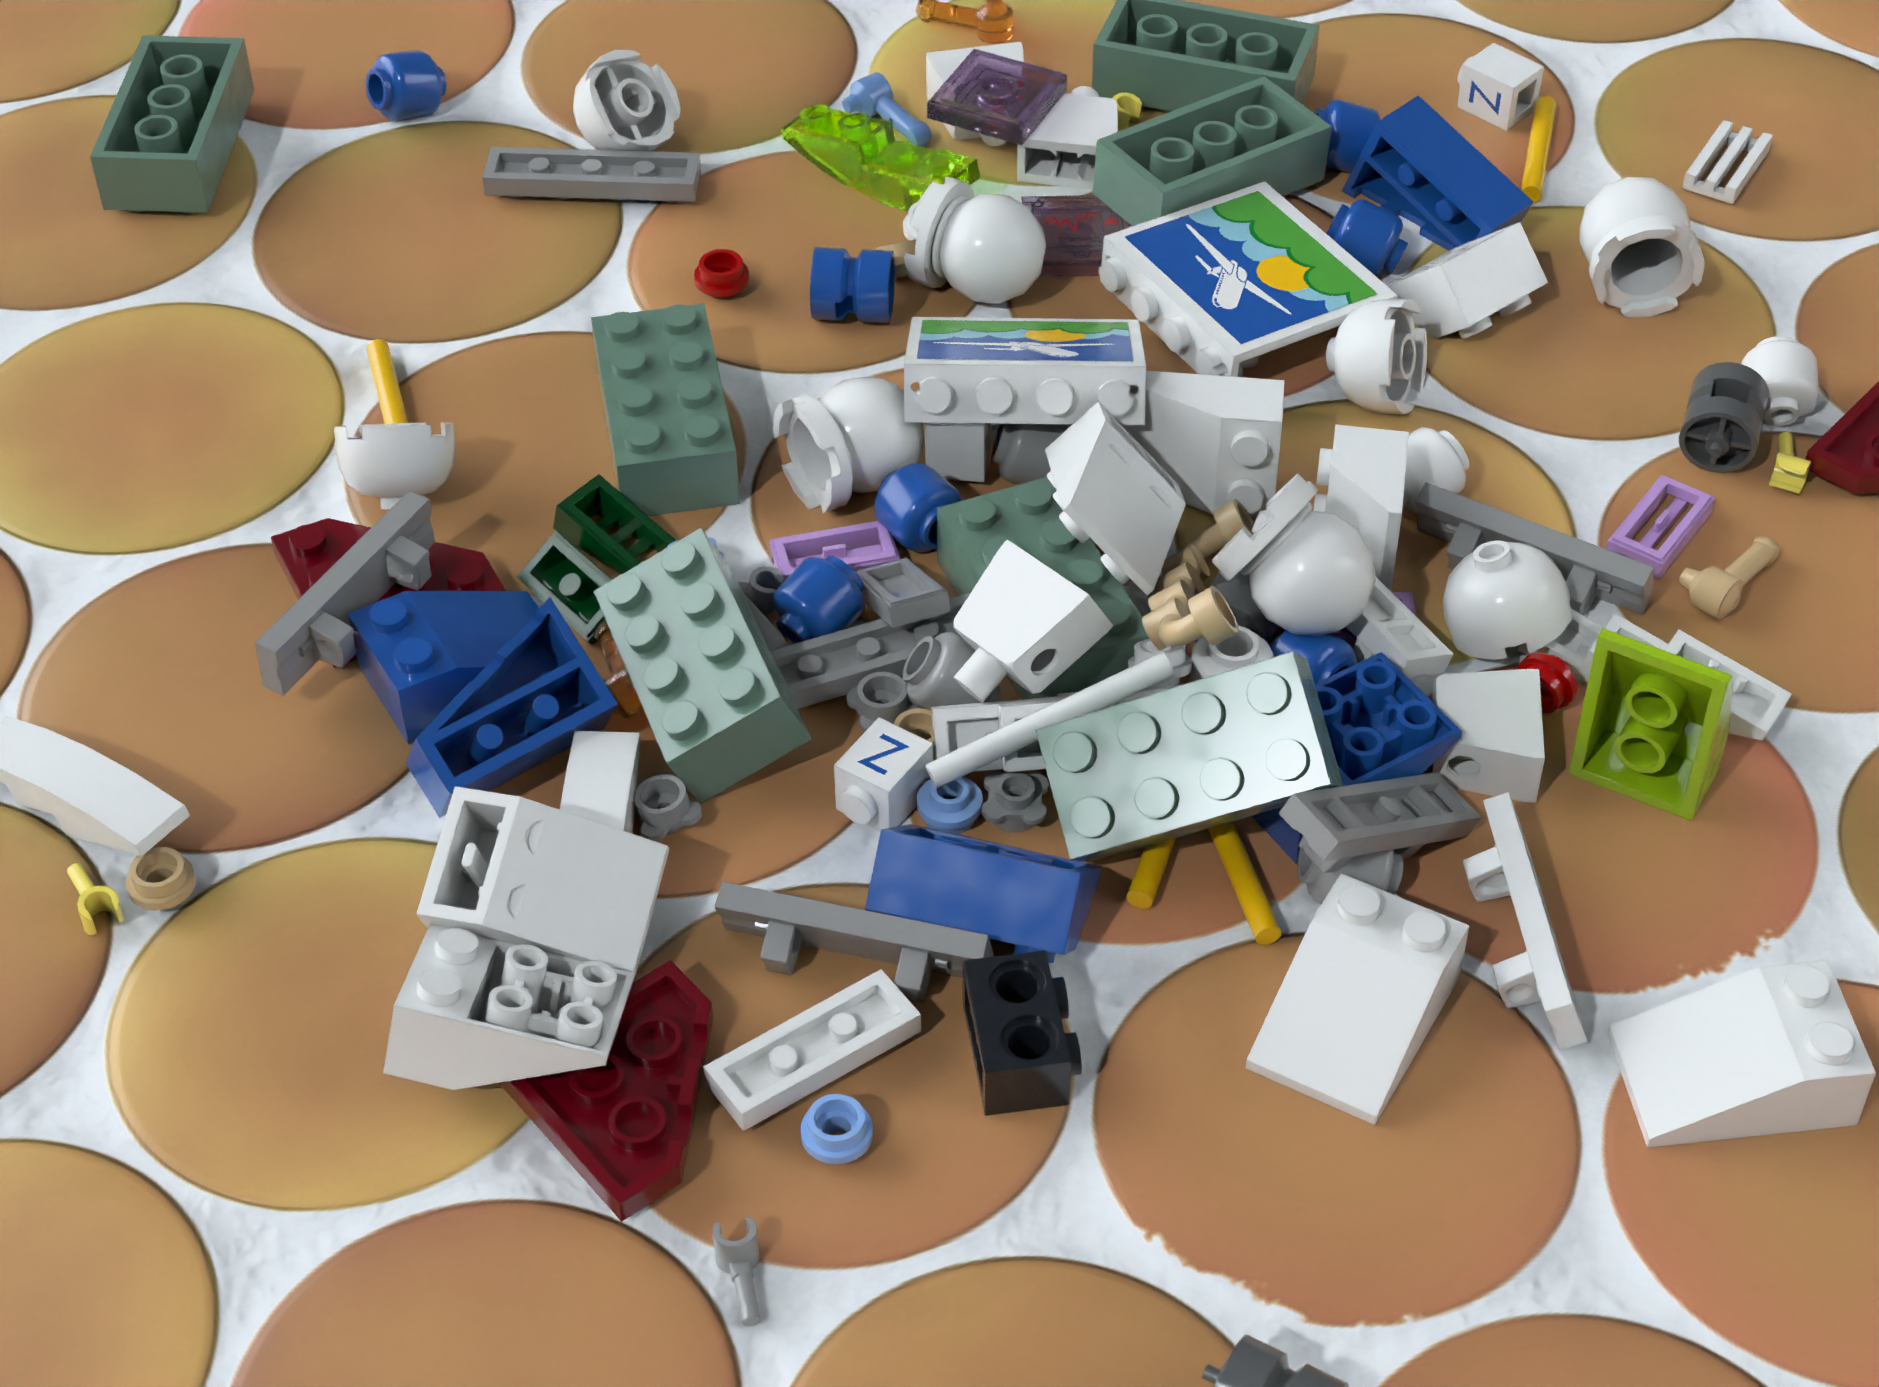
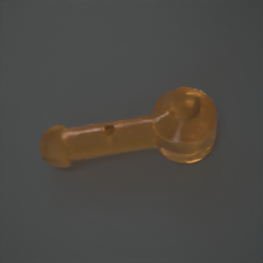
[916,0,1014,44]
[594,622,643,719]

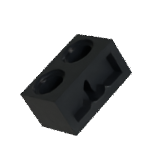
[962,950,1082,1116]

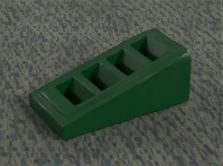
[553,474,676,574]

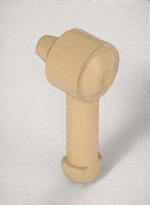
[1679,536,1780,620]

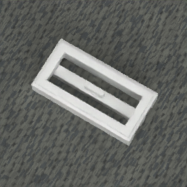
[1683,120,1773,204]

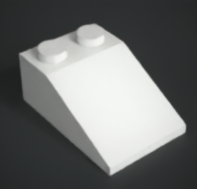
[1122,371,1285,518]
[1245,873,1469,1125]
[1607,959,1876,1148]

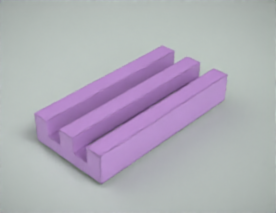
[1606,475,1716,580]
[769,521,900,581]

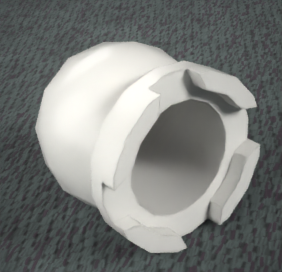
[904,177,1046,304]
[1579,177,1705,317]
[773,377,924,513]
[1212,474,1376,636]

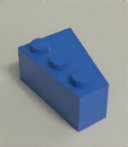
[1342,95,1533,251]
[406,597,618,818]

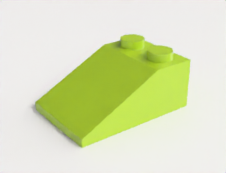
[1568,628,1732,821]

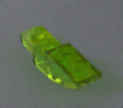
[781,104,980,211]

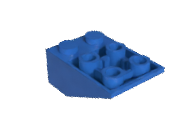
[1252,652,1462,864]

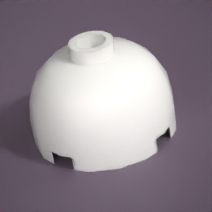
[573,50,681,151]
[1326,299,1427,414]
[334,422,456,509]
[1443,540,1572,660]

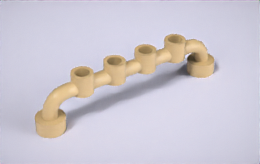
[1142,499,1254,651]

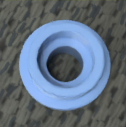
[917,776,982,834]
[800,1094,873,1164]

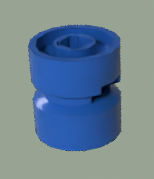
[810,247,895,323]

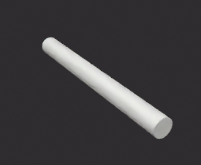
[925,652,1174,789]

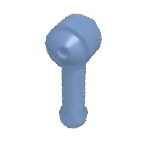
[842,72,932,148]

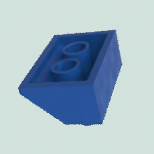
[865,824,1102,963]

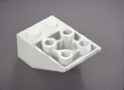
[1045,401,1186,595]
[416,786,670,977]
[383,924,635,1090]

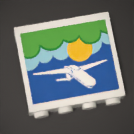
[1099,181,1398,377]
[904,317,1146,425]

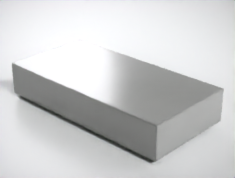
[855,558,951,628]

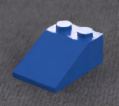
[348,591,539,745]

